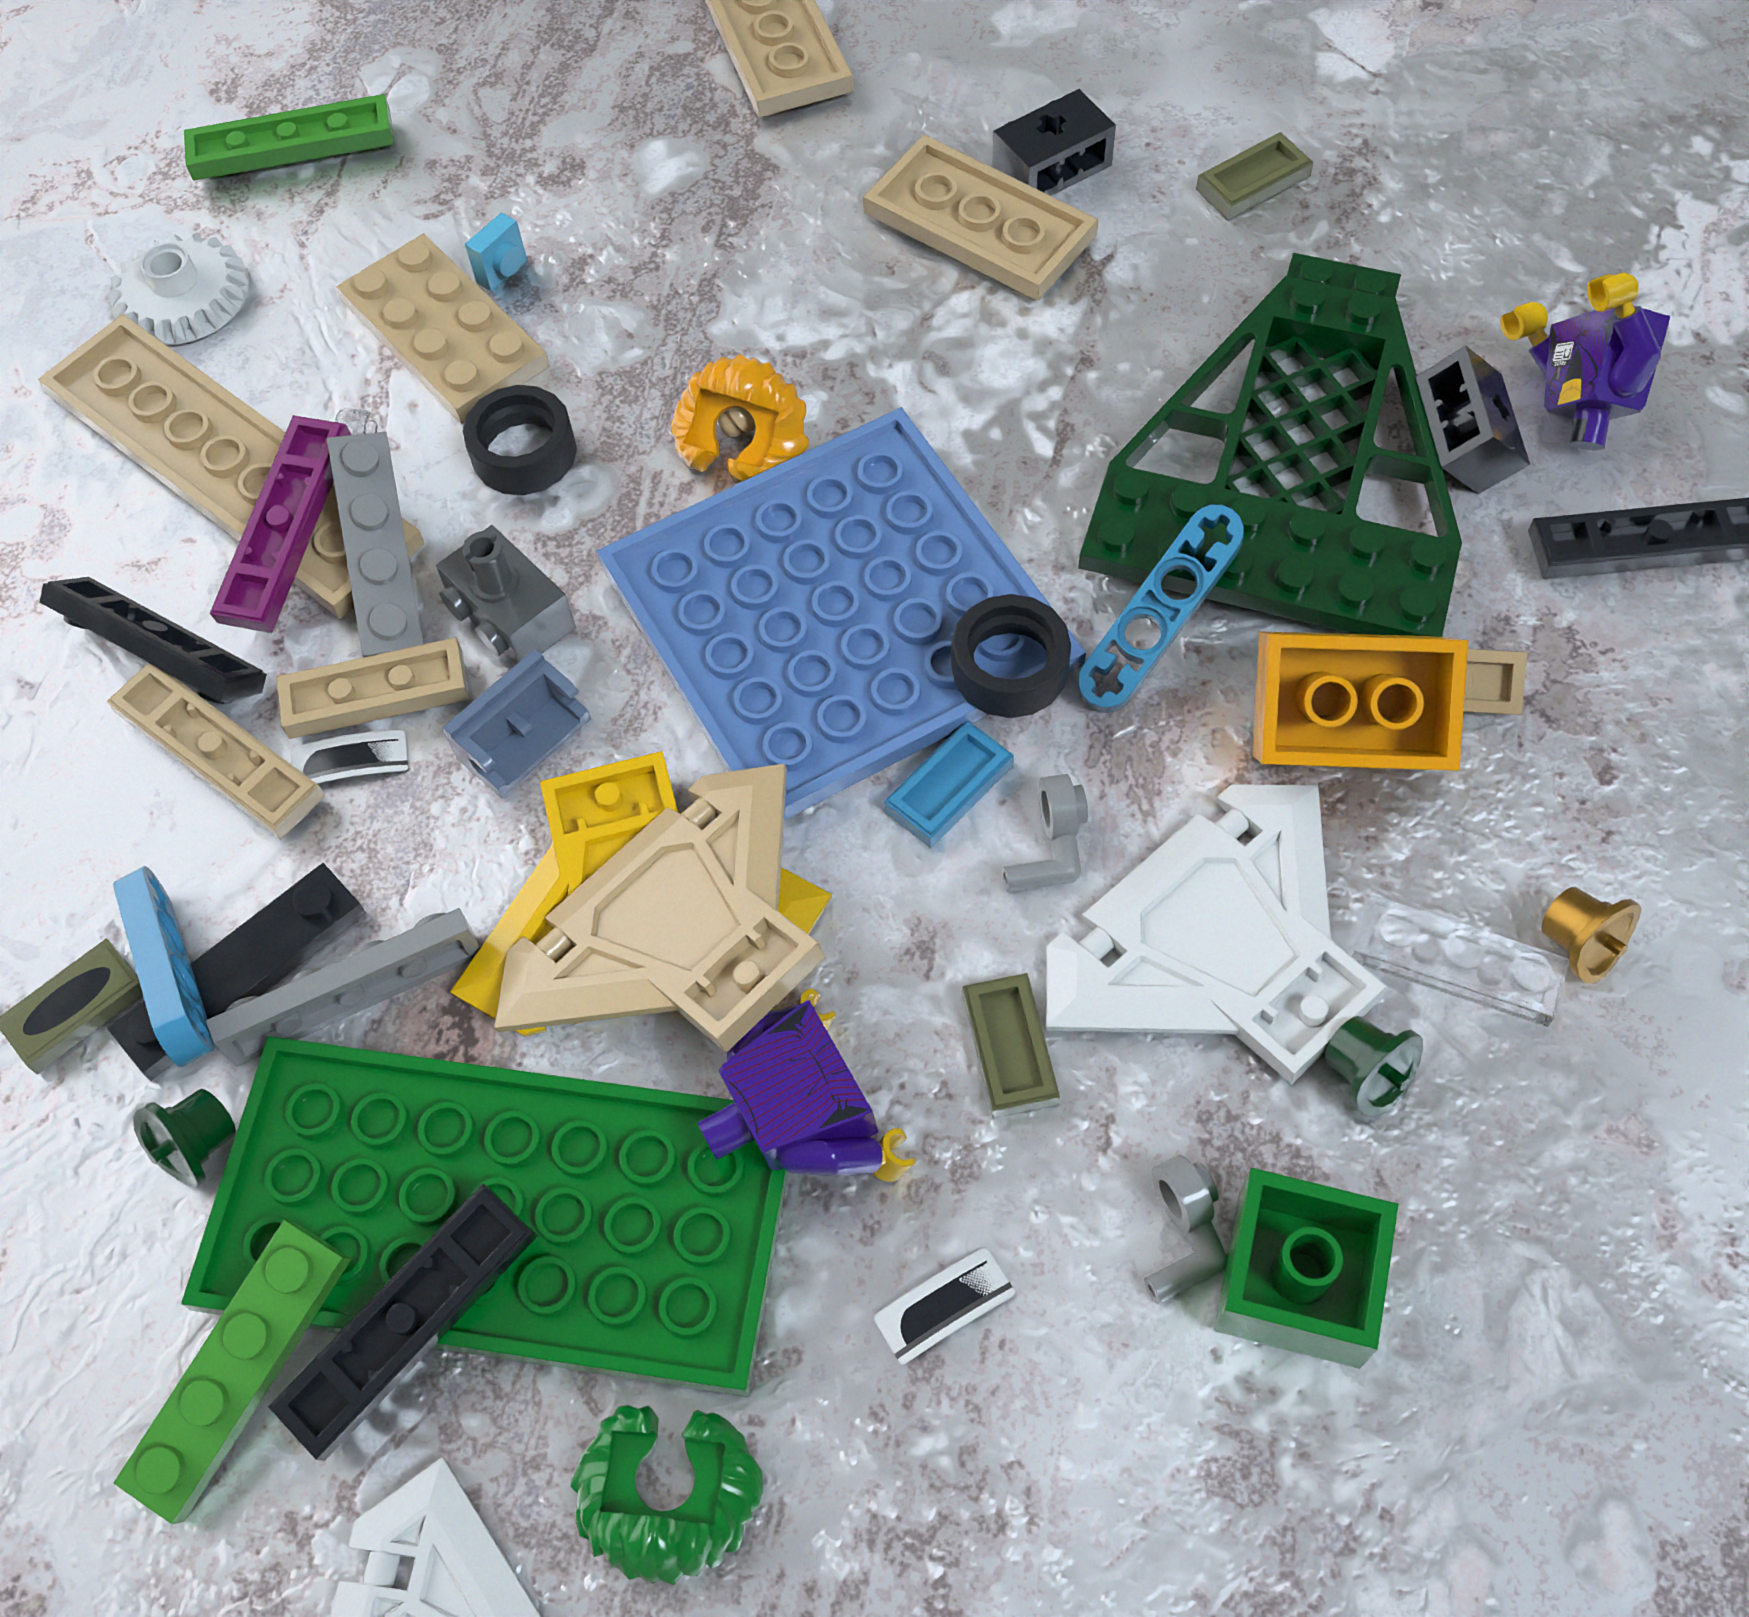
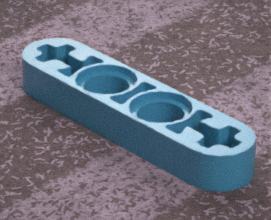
[1079,505,1244,713]
[113,866,215,1067]

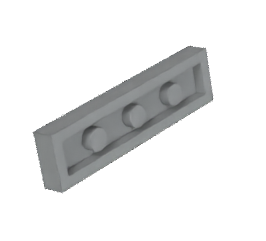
[327,432,423,657]
[206,908,480,1067]

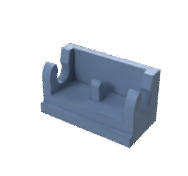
[442,649,591,798]

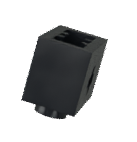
[992,89,1116,196]
[1416,345,1530,494]

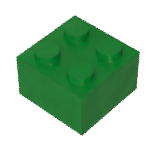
[1214,1168,1399,1369]

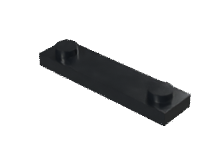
[1528,497,1749,579]
[39,576,267,704]
[107,863,366,1081]
[268,1184,538,1461]

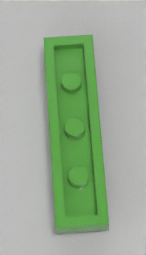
[184,94,395,181]
[113,1220,352,1524]

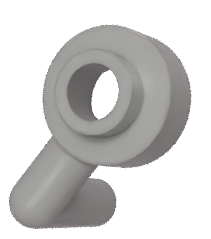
[1003,774,1088,892]
[1144,1155,1227,1304]

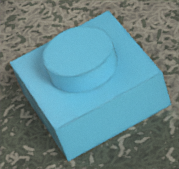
[465,212,527,292]

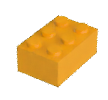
[1252,631,1468,771]

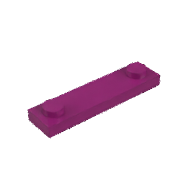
[209,415,352,633]

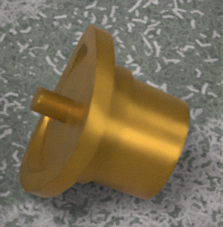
[1541,887,1642,983]

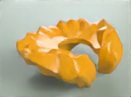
[671,354,809,483]

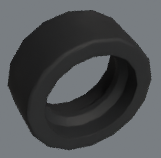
[462,385,577,495]
[951,594,1071,718]

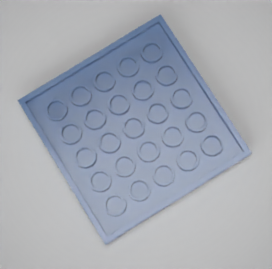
[596,407,1086,820]

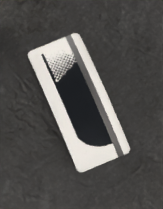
[291,730,408,784]
[874,1248,1015,1365]

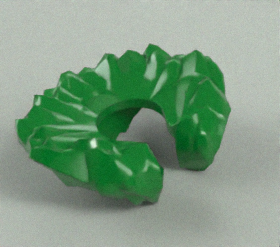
[570,1405,763,1585]

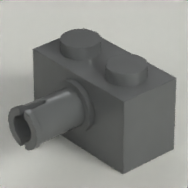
[435,525,576,664]

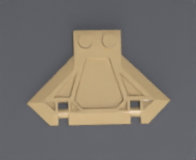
[494,764,826,1053]

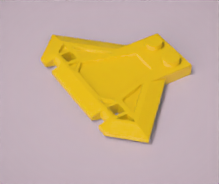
[450,751,832,1037]

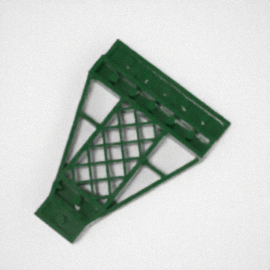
[1078,253,1462,637]

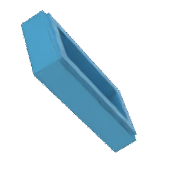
[884,721,1014,848]

